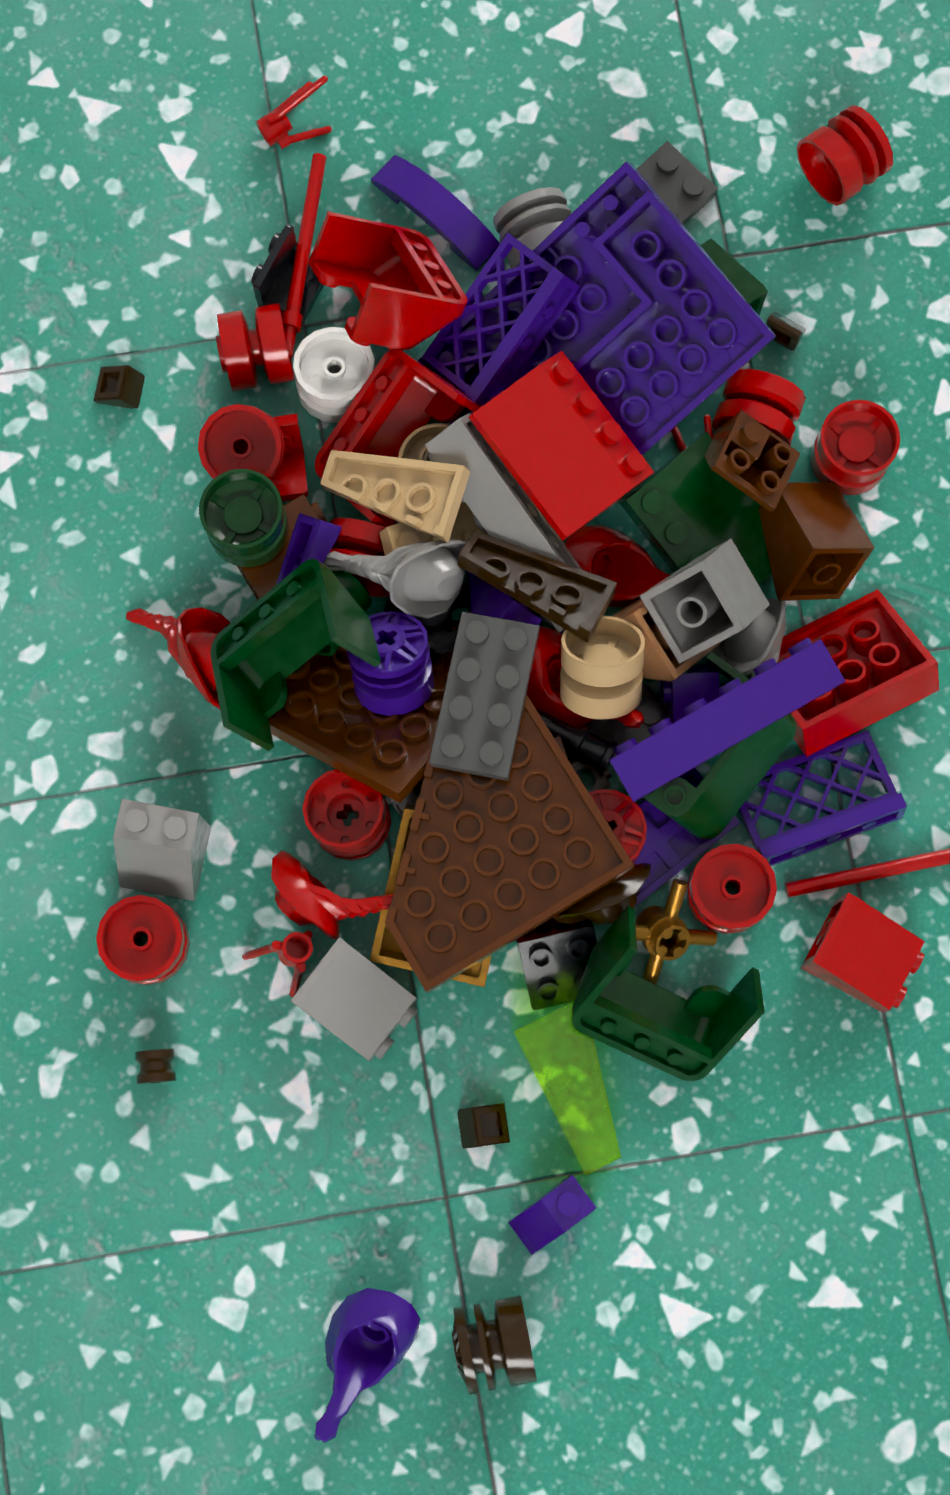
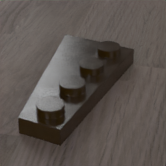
[458,530,617,643]

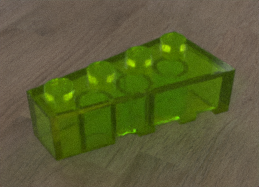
[513,1001,621,1176]

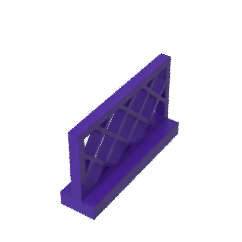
[422,233,580,406]
[738,730,907,866]

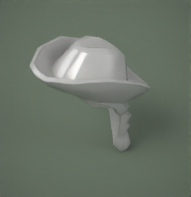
[323,539,467,618]
[709,598,786,679]

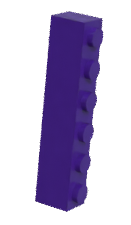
[610,638,845,802]

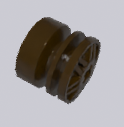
[452,1295,537,1395]

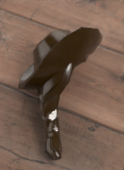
[554,863,651,925]

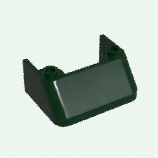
[210,559,381,751]
[616,651,796,840]
[572,906,765,1081]

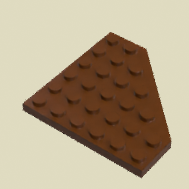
[218,614,461,803]
[385,695,634,993]

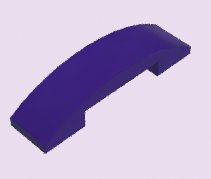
[371,155,500,272]

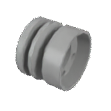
[493,187,572,268]

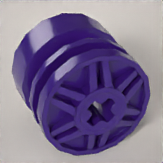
[347,611,434,716]

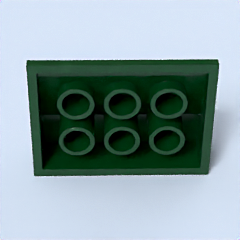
[618,432,772,585]

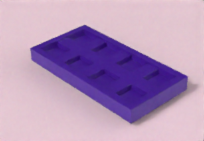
[611,768,740,908]

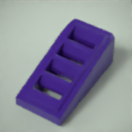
[276,513,342,585]

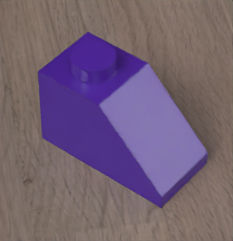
[508,1174,596,1255]

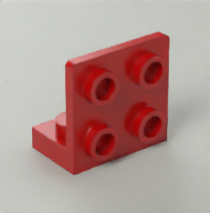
[234,413,308,501]

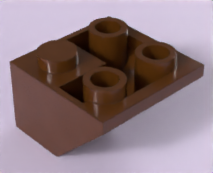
[704,410,800,512]

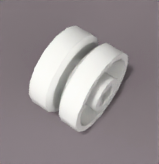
[293,327,375,423]

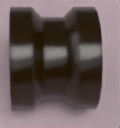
[135,1049,176,1084]

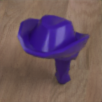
[314,1288,421,1443]

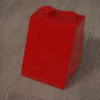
[800,892,925,1013]

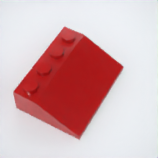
[468,351,654,541]
[777,589,939,757]

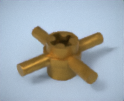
[635,879,717,985]

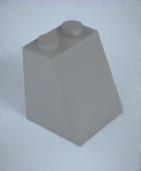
[640,538,770,664]
[113,799,211,901]
[291,937,418,1062]

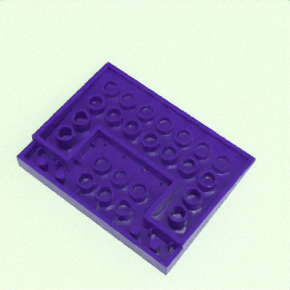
[418,161,776,456]

